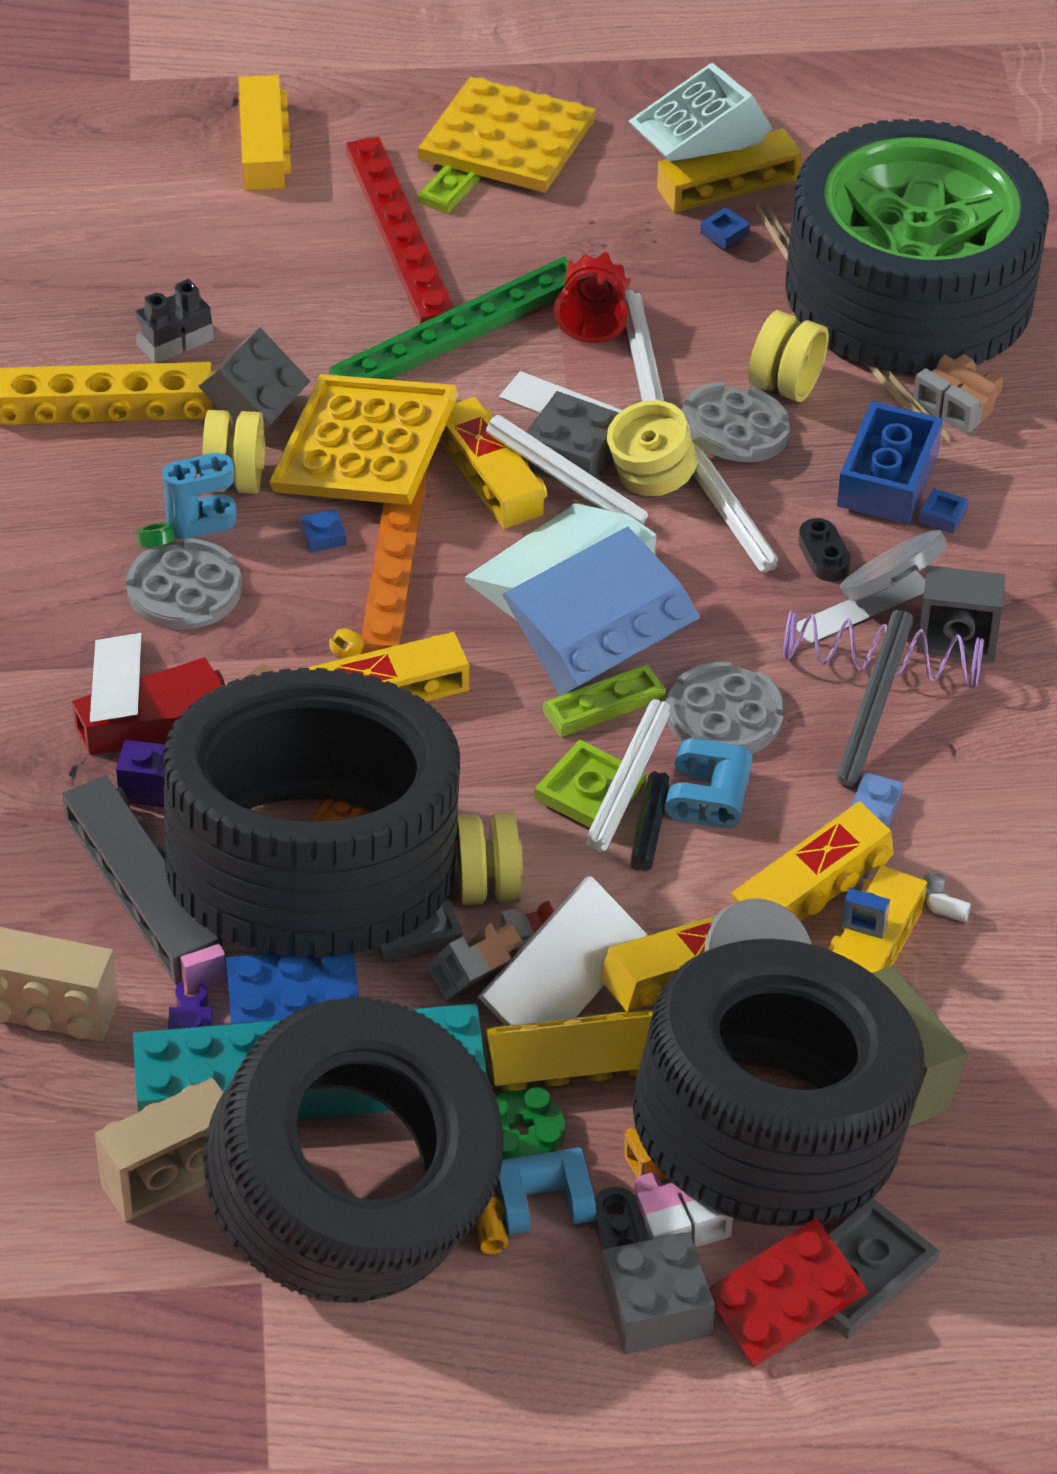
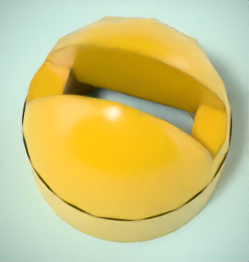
[329,628,364,659]

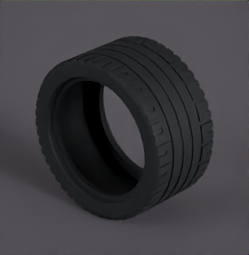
[164,668,460,957]

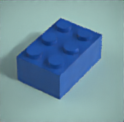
[837,401,943,524]
[226,952,359,1024]

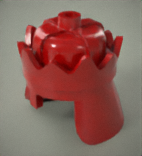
[553,252,631,344]

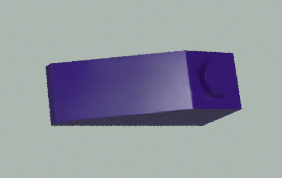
[116,740,165,807]

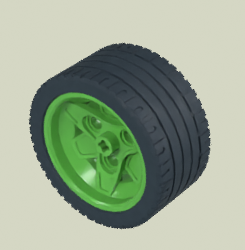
[785,119,1049,374]

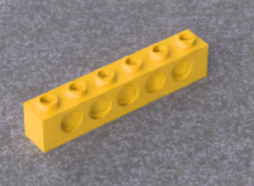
[0,362,213,425]

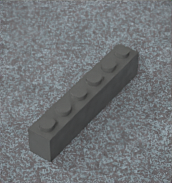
[62,775,223,985]

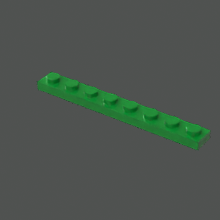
[329,256,569,380]

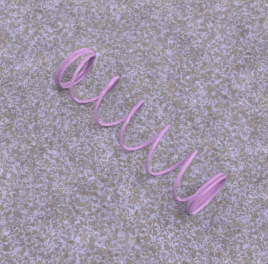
[783,610,984,688]

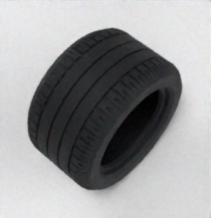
[632,939,924,1227]
[203,997,504,1303]

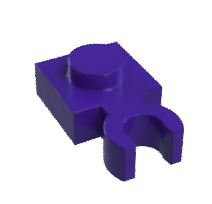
[168,983,213,1030]

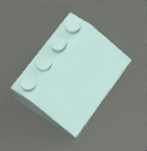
[629,63,773,161]
[465,503,656,621]

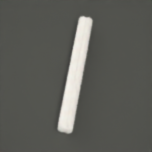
[624,290,664,401]
[486,415,648,525]
[693,442,778,573]
[586,699,670,852]

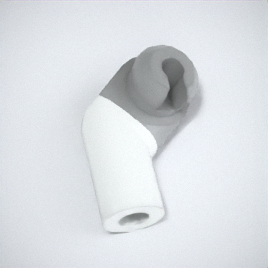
[924,871,971,923]

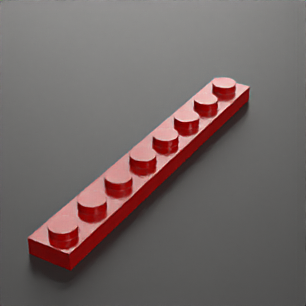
[346,136,454,325]

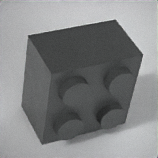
[198,327,311,429]
[526,391,619,482]
[917,565,1005,662]
[601,1232,715,1354]

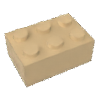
[0,927,119,1042]
[94,1077,223,1223]

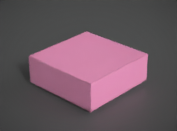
[180,944,227,994]

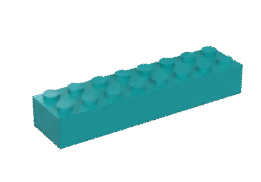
[133,1004,486,1120]

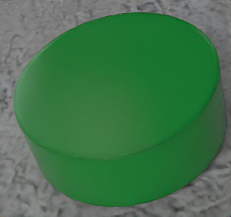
[135,522,175,547]

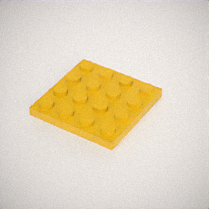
[417,77,596,193]
[269,374,459,505]

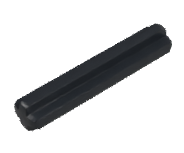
[630,771,670,871]

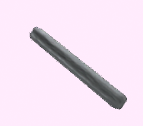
[837,610,913,788]

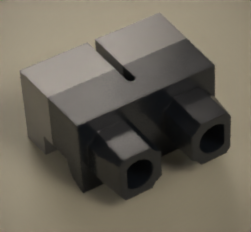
[135,279,214,363]

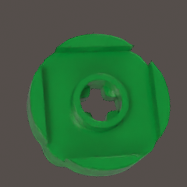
[496,1087,565,1159]

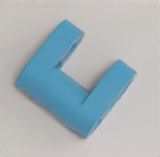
[162,453,237,539]
[664,739,753,828]
[496,1147,596,1236]

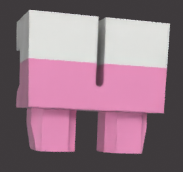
[635,1172,733,1247]

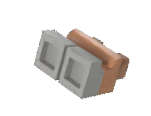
[913,354,1003,435]
[426,922,523,1002]

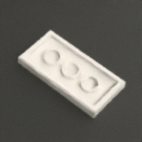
[478,876,648,1026]

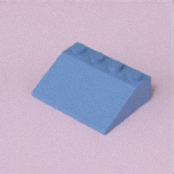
[502,526,701,696]

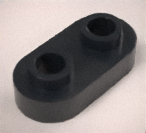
[798,518,850,582]
[594,1187,648,1250]

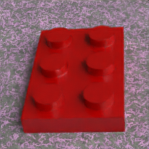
[709,1218,868,1368]

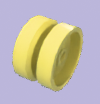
[748,310,829,403]
[607,400,698,497]
[202,410,265,494]
[456,812,523,906]

